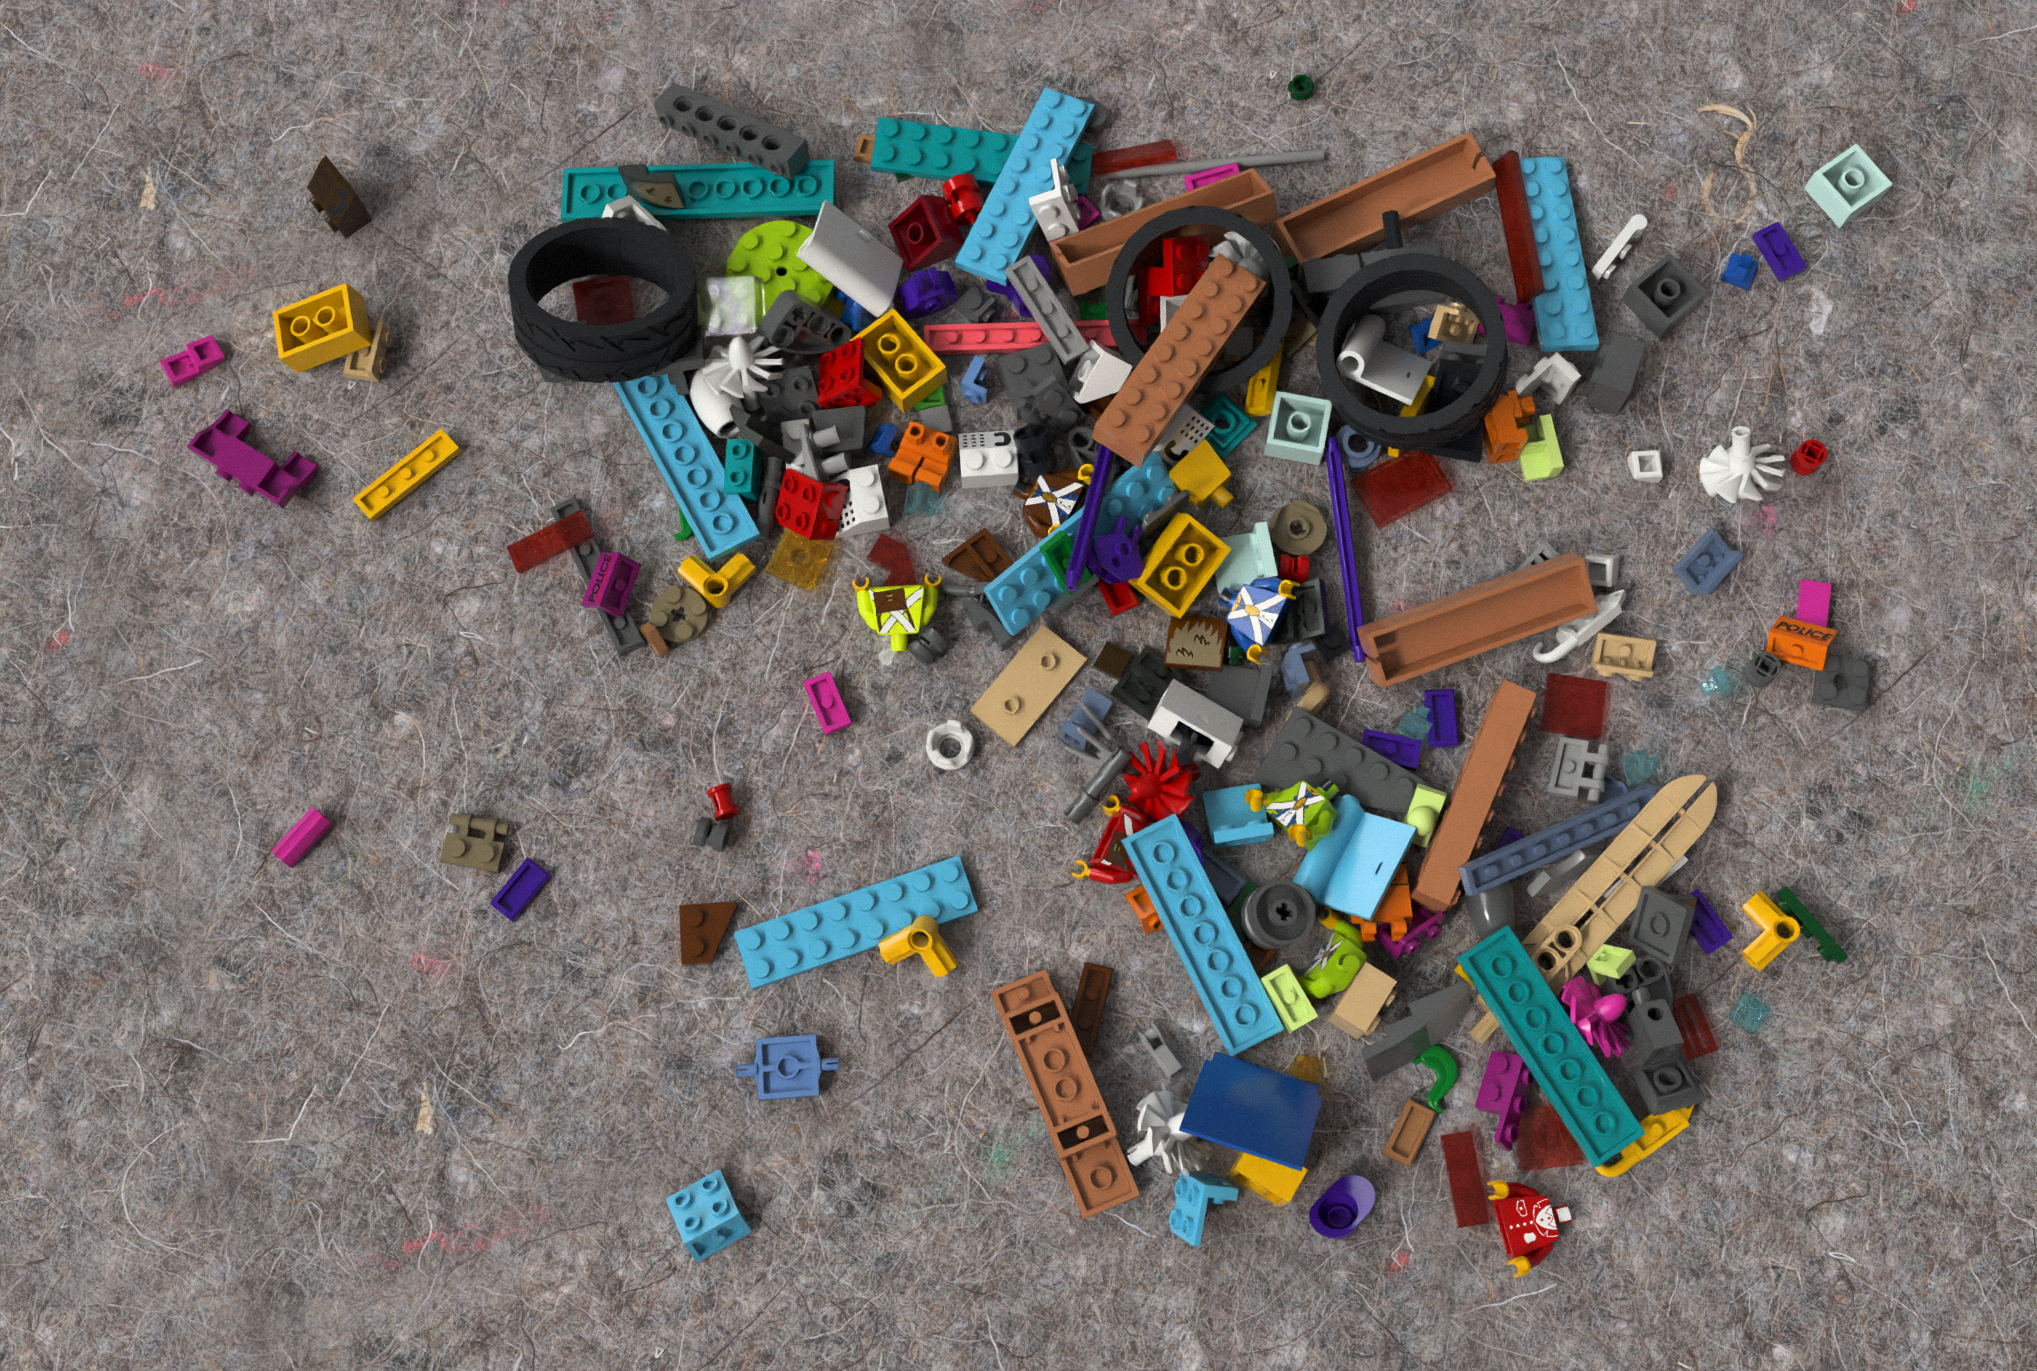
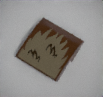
[1164,615,1229,672]

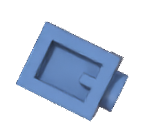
[961,355,988,404]

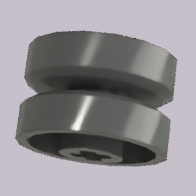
[1240,880,1315,950]

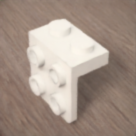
[1029,158,1081,242]
[1514,352,1581,406]

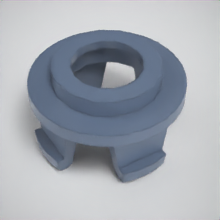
[1336,425,1381,473]

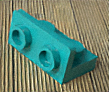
[723,439,764,504]

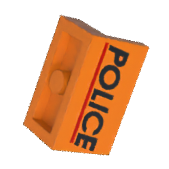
[1766,615,1838,671]

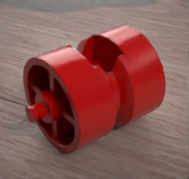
[942,173,985,226]

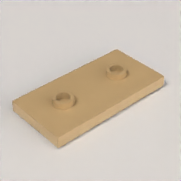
[970,624,1088,748]

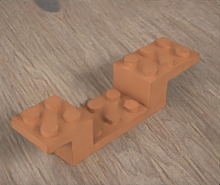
[990,969,1140,1220]

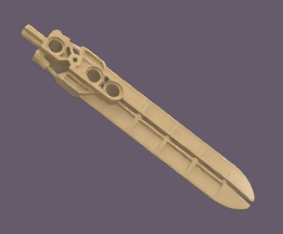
[1468,774,1717,1045]

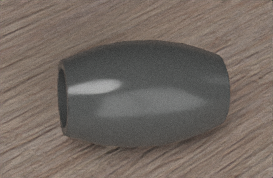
[1465,880,1516,939]

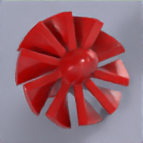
[1122,740,1200,823]

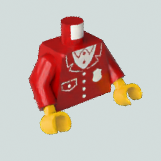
[1487,1180,1571,1278]

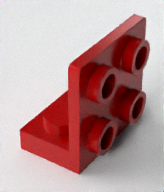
[817,337,882,409]

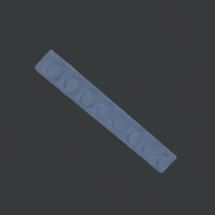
[1458,784,1657,896]

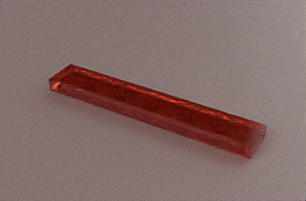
[1491,150,1545,305]

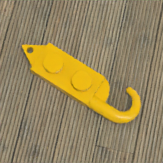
[1594,1104,1695,1177]

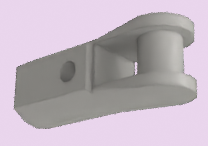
[1137,1022,1185,1078]

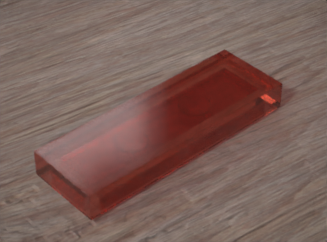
[1091,140,1177,175]
[507,509,595,574]
[1439,1131,1489,1228]

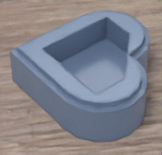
[1595,772,1629,806]

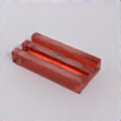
[1672,993,1718,1061]

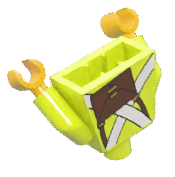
[852,574,942,651]

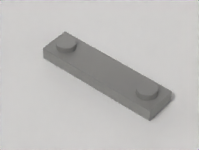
[1004,255,1089,365]

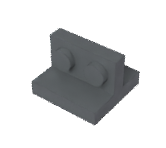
[649,324,705,395]
[1627,885,1697,965]

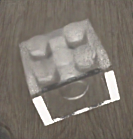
[699,275,765,338]

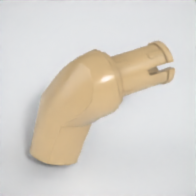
[1285,660,1330,721]

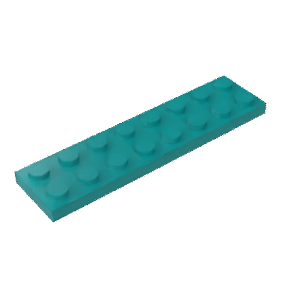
[871,117,1094,198]
[1456,925,1645,1167]

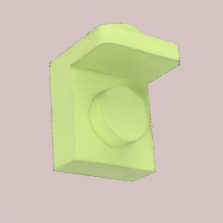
[1587,944,1636,985]

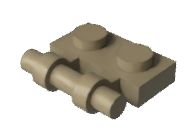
[440,812,510,874]

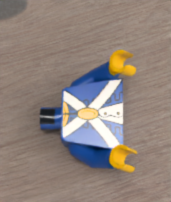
[1218,577,1300,665]

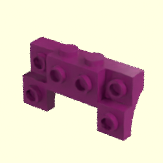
[187,409,320,509]

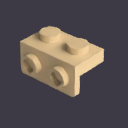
[1428,302,1481,344]
[343,320,392,382]
[1591,632,1657,681]

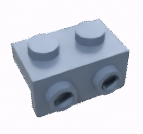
[1672,530,1744,595]
[1281,643,1316,699]

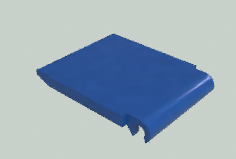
[1179,1051,1323,1171]

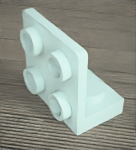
[1214,521,1278,595]

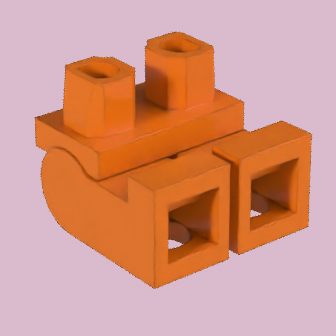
[1483,390,1535,465]
[888,421,958,496]

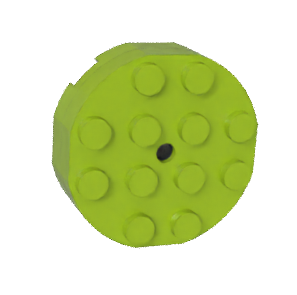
[726,220,836,330]

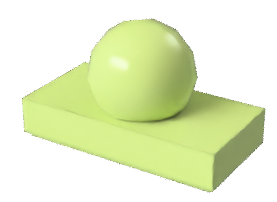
[1403,783,1446,848]

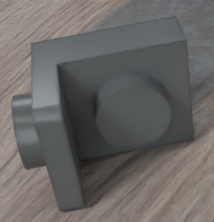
[954,285,997,324]

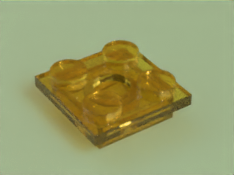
[765,528,834,593]

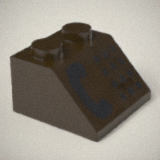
[307,156,372,239]

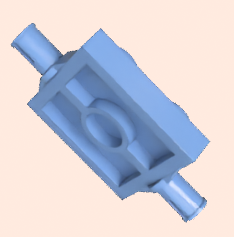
[735,1034,840,1101]

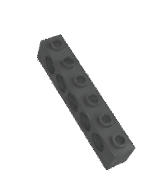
[654,82,810,180]

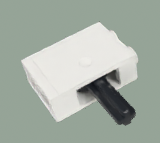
[1147,679,1244,769]

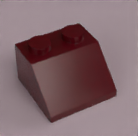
[888,194,964,272]

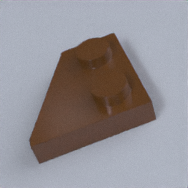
[941,527,1014,582]
[679,901,738,966]

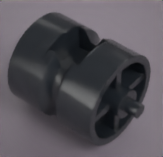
[1013,423,1058,476]

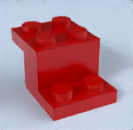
[1138,234,1209,324]

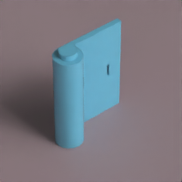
[1292,794,1418,921]

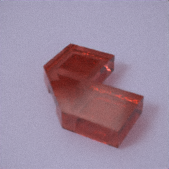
[867,534,917,587]

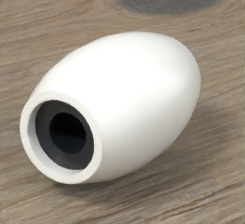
[688,368,744,438]

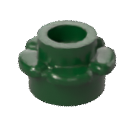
[1288,74,1314,101]
[1224,647,1246,665]

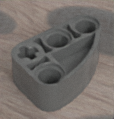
[760,290,852,354]
[1068,427,1133,488]
[1604,955,1673,1050]

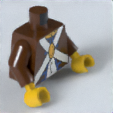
[1012,464,1094,539]

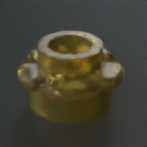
[1290,1055,1320,1082]

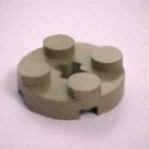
[1269,501,1327,558]
[650,586,709,645]

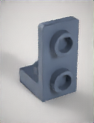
[1059,689,1113,752]

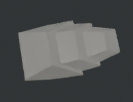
[800,423,851,482]

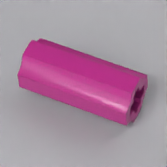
[271,806,333,868]

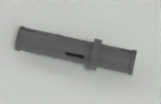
[755,457,784,543]
[1064,745,1133,825]

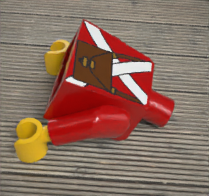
[1072,795,1150,885]

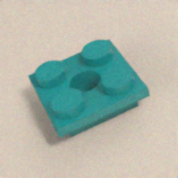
[1199,392,1258,460]

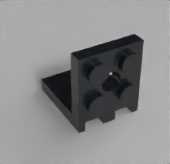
[1423,358,1483,463]

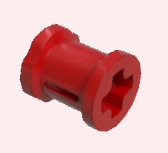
[706,783,740,821]

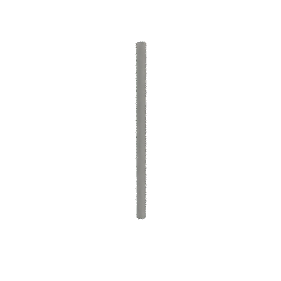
[1106,149,1324,180]

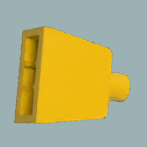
[1168,439,1235,510]

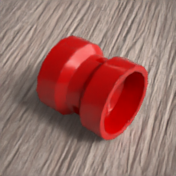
[1790,440,1827,476]
[1277,553,1309,583]

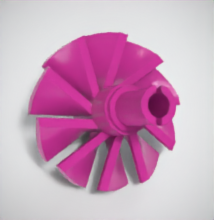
[1561,976,1632,1058]

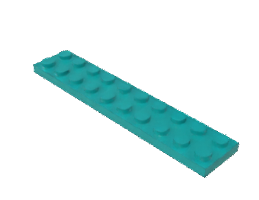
[561,159,836,223]

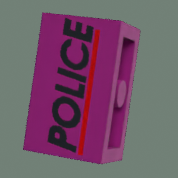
[581,553,641,617]

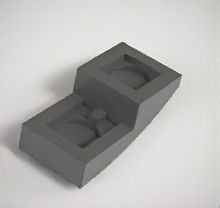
[963,599,1012,652]

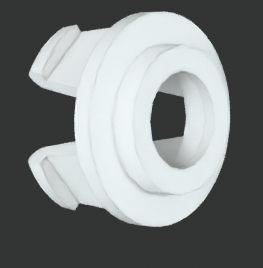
[926,720,974,770]

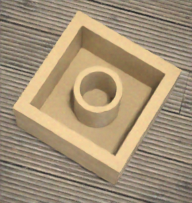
[1327,962,1397,1040]

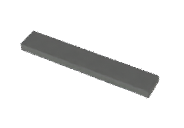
[550,496,646,657]

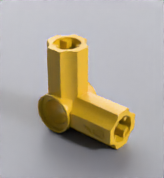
[677,552,756,608]
[1740,890,1800,972]
[878,915,958,978]

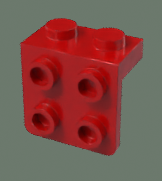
[774,468,848,540]

